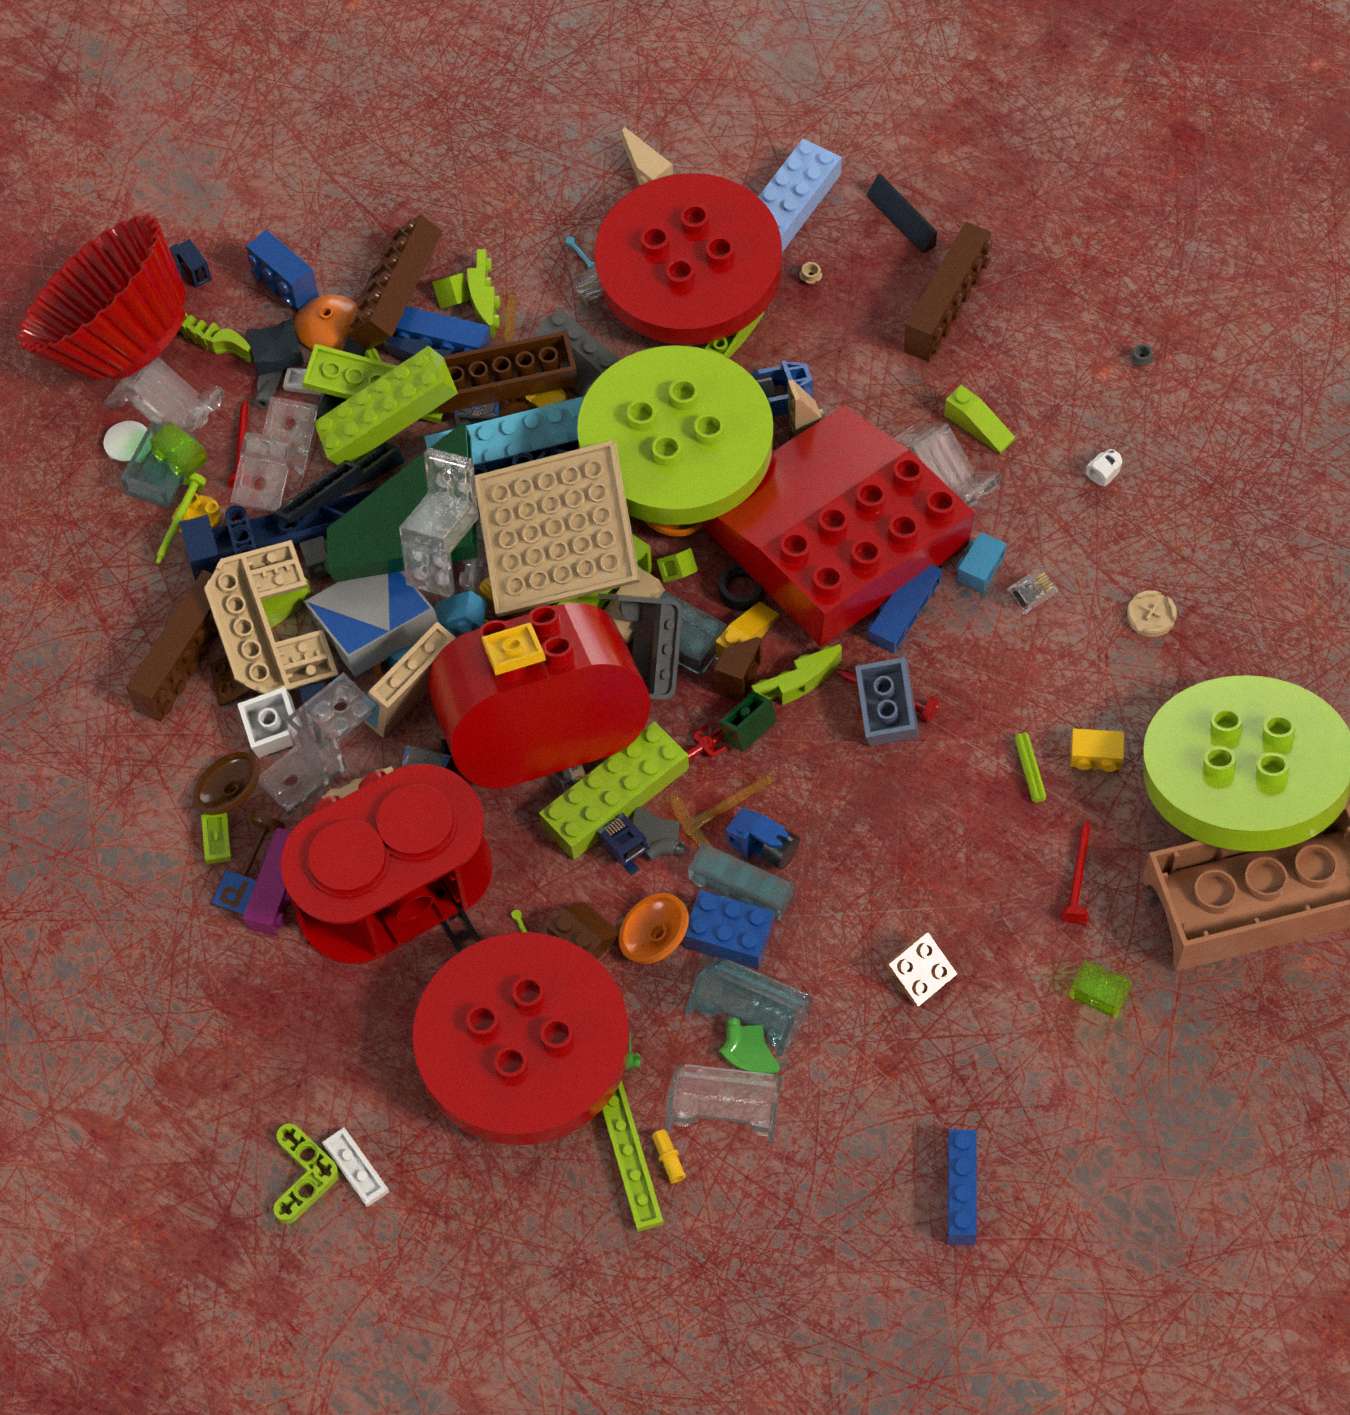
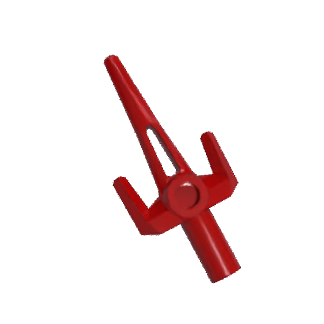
[686,724,727,761]

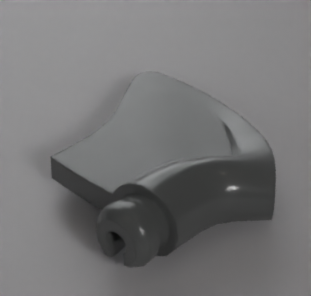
[633,807,686,862]

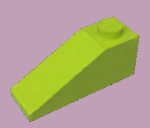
[944,385,1015,455]
[261,578,311,628]

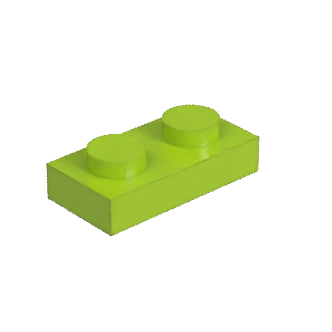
[201,813,232,864]

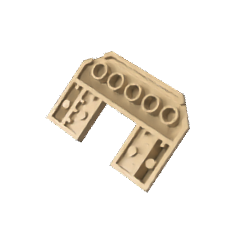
[204,540,339,694]

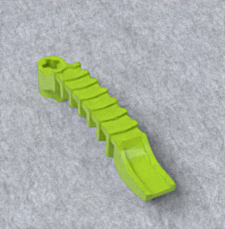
[178,312,254,363]

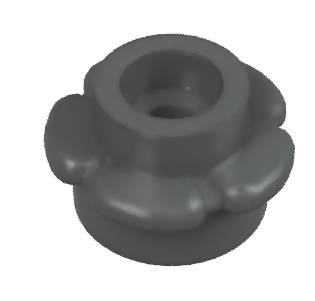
[1130,344,1154,366]

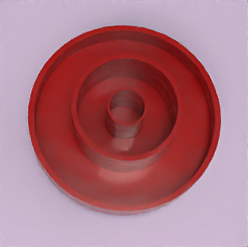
[595,173,783,345]
[413,932,630,1145]

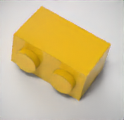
[1070,729,1124,772]

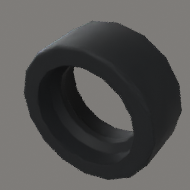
[718,563,765,611]

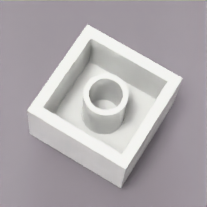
[237,687,306,758]

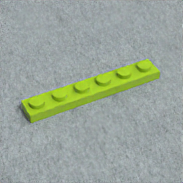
[602,1080,664,1232]

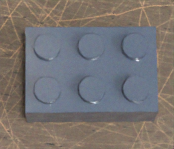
[855,657,920,746]

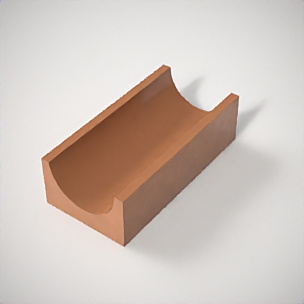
[1142,803,1350,972]

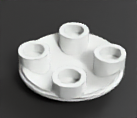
[103,421,151,462]

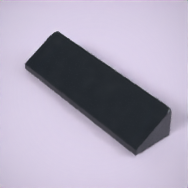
[867,174,937,253]

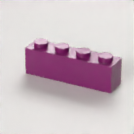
[242,828,292,936]

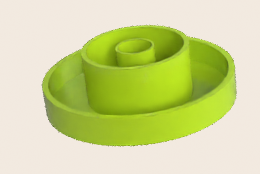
[577,346,773,525]
[1143,675,1350,851]

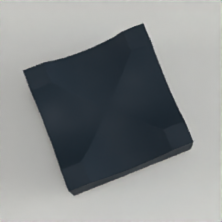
[246,319,304,376]

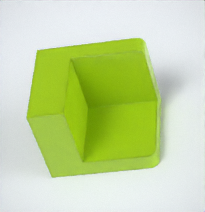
[432,273,471,308]
[656,548,698,583]

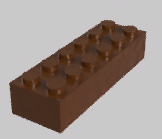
[346,215,442,350]
[903,221,993,362]
[437,330,578,414]
[126,570,220,722]

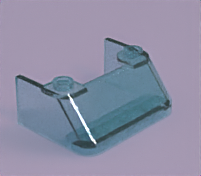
[684,959,813,1056]

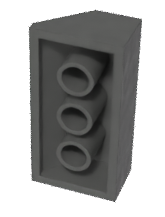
[534,308,620,397]

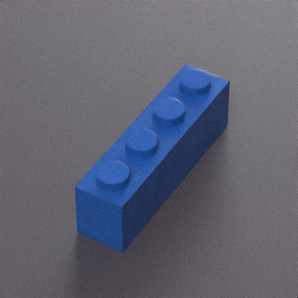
[393,306,491,354]
[866,565,942,654]
[947,1129,977,1246]

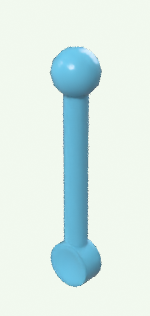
[566,236,596,271]

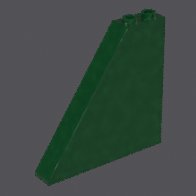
[324,423,478,582]

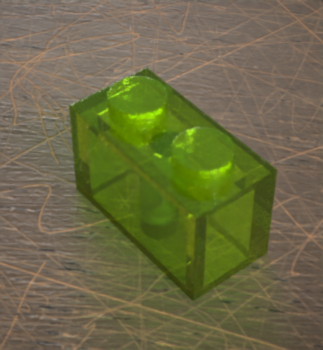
[150,421,208,479]
[1069,961,1133,1019]

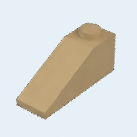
[622,127,673,186]
[788,380,825,437]

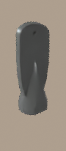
[254,369,284,409]

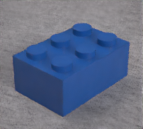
[246,229,319,312]
[683,890,774,970]

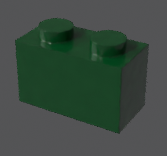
[719,691,777,752]

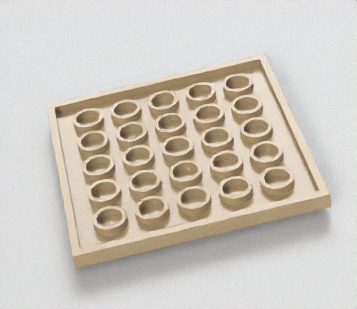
[474,440,640,617]

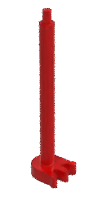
[228,401,254,490]
[836,669,939,723]
[1061,821,1090,925]

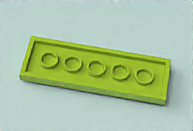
[302,344,443,424]

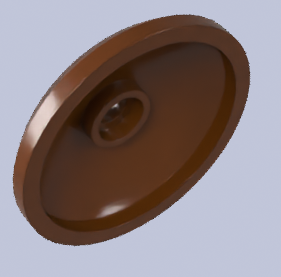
[193,752,260,815]

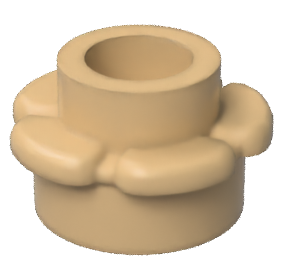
[799,262,822,284]

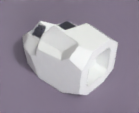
[1086,449,1123,487]

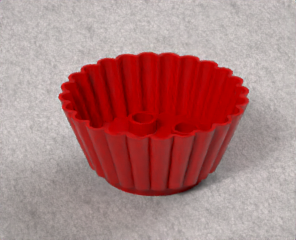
[17,214,187,380]

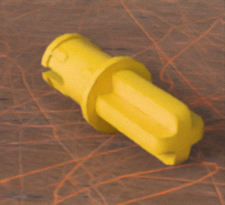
[652,1129,686,1183]

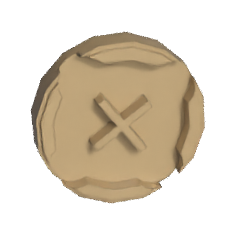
[1127,591,1177,637]

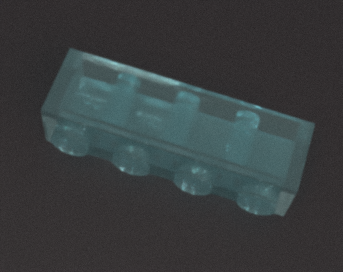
[688,843,795,920]

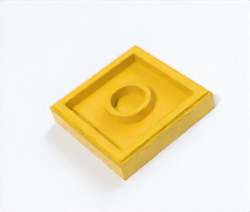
[481,623,546,675]

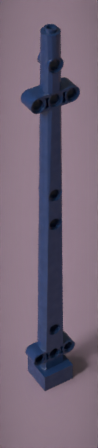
[179,439,579,581]

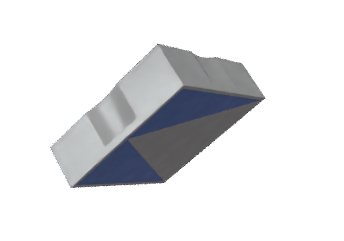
[304,571,439,677]

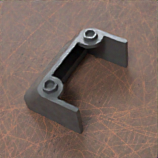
[598,593,683,700]

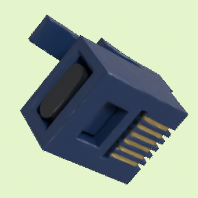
[169,239,212,288]
[597,813,649,875]

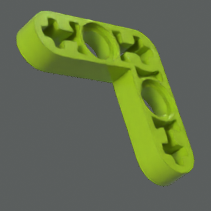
[273,1124,339,1224]

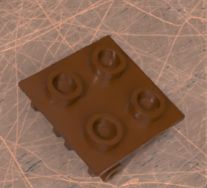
[210,656,261,707]

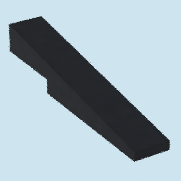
[273,442,405,524]

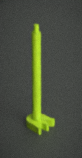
[155,472,206,564]

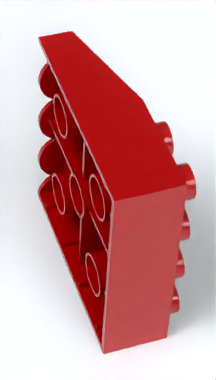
[698,405,975,647]

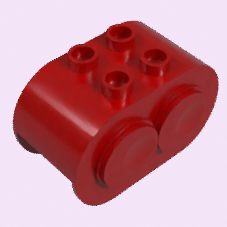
[427,603,650,789]
[281,764,493,964]

